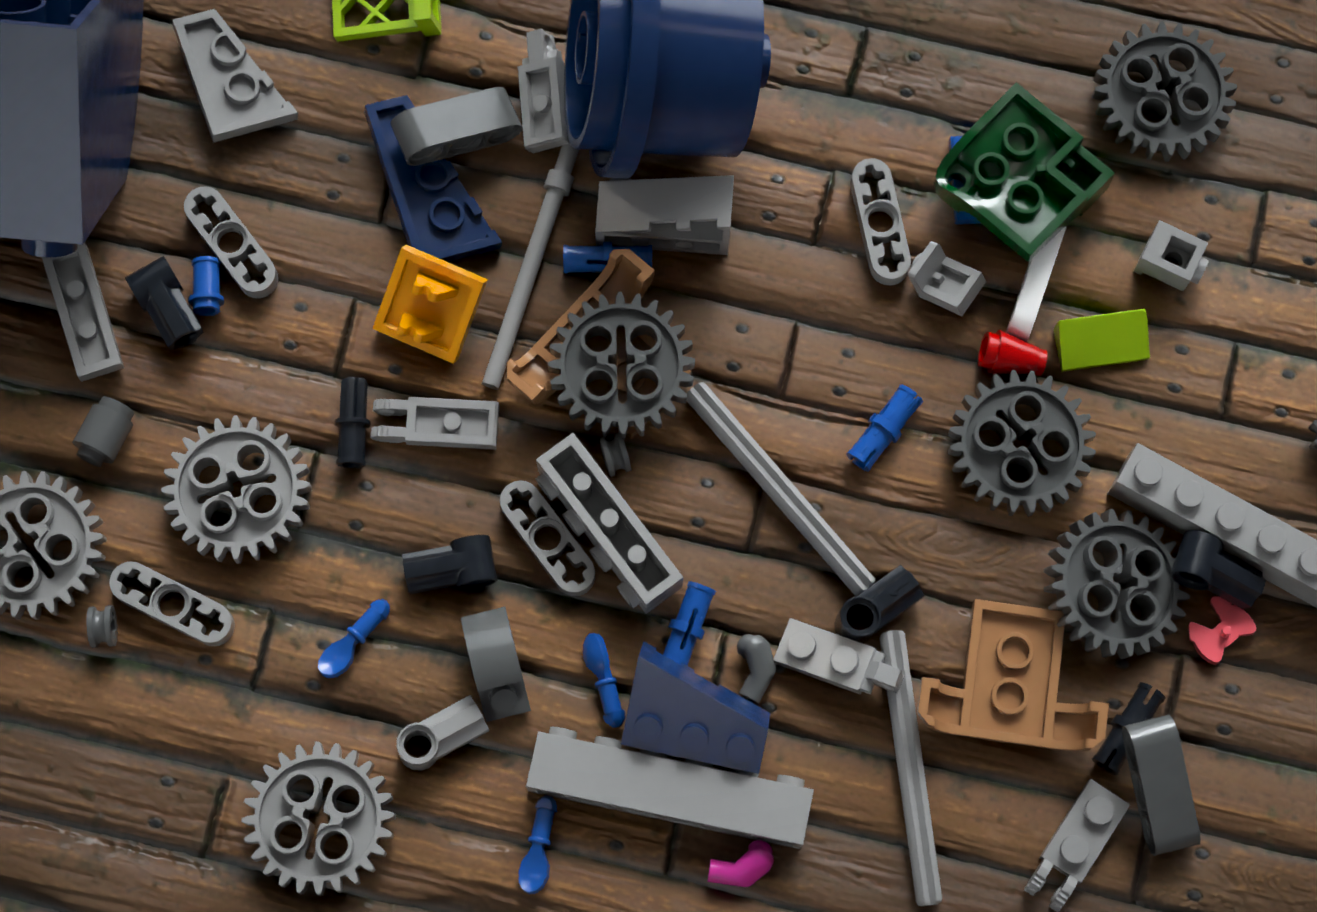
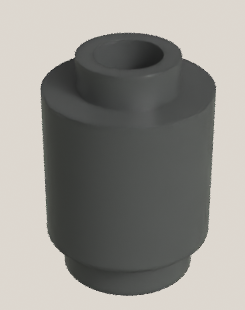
[72,396,134,467]

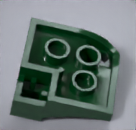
[934,82,1115,262]

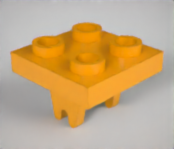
[372,245,488,364]

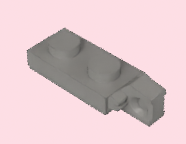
[517,29,570,153]
[773,618,904,695]

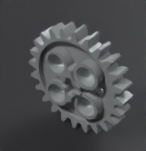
[161,415,312,564]
[0,471,107,620]
[242,742,396,896]

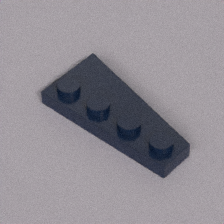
[364,95,502,262]

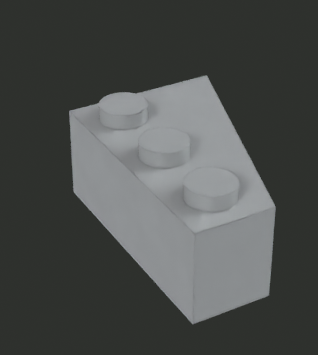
[595,175,734,255]

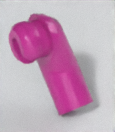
[707,840,774,887]

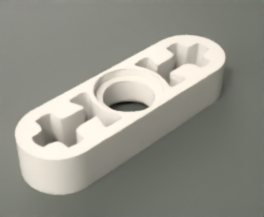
[1006,227,1066,342]

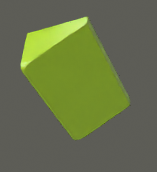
[1053,309,1150,372]

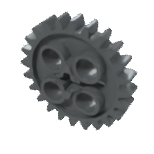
[1092,21,1237,162]
[548,292,695,439]
[948,370,1096,517]
[1044,509,1190,659]

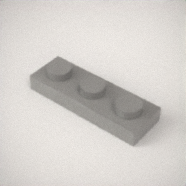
[42,242,124,382]

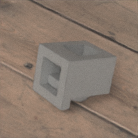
[1133,220,1209,291]

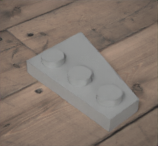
[173,9,298,143]

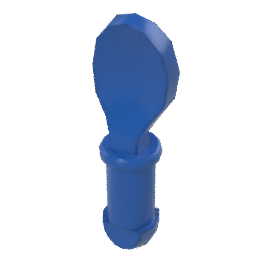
[318,599,390,678]
[583,633,625,728]
[519,795,557,894]

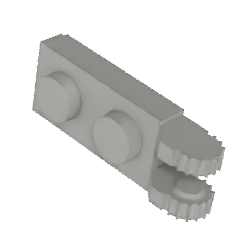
[371,397,499,450]
[1024,779,1130,912]

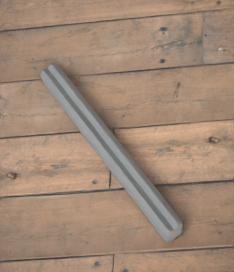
[687,382,875,596]
[879,630,942,906]

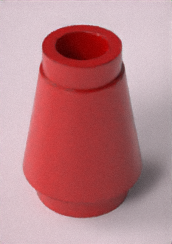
[978,330,1048,376]

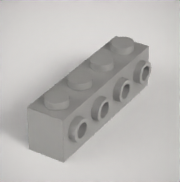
[535,433,683,614]

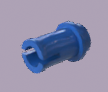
[188,256,224,316]

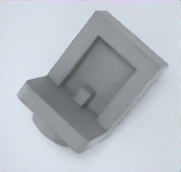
[908,241,986,316]

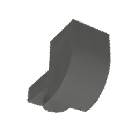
[461,607,531,722]

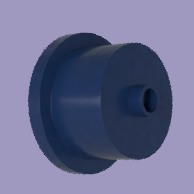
[564,0,771,179]

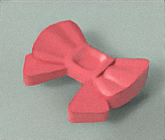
[1188,596,1256,665]

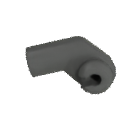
[737,634,776,705]

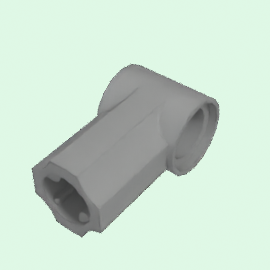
[396,695,489,771]

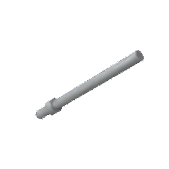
[482,144,579,390]

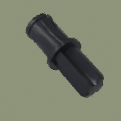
[335,377,371,468]

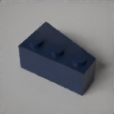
[621,641,771,774]

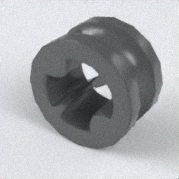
[598,432,632,477]
[86,605,118,648]

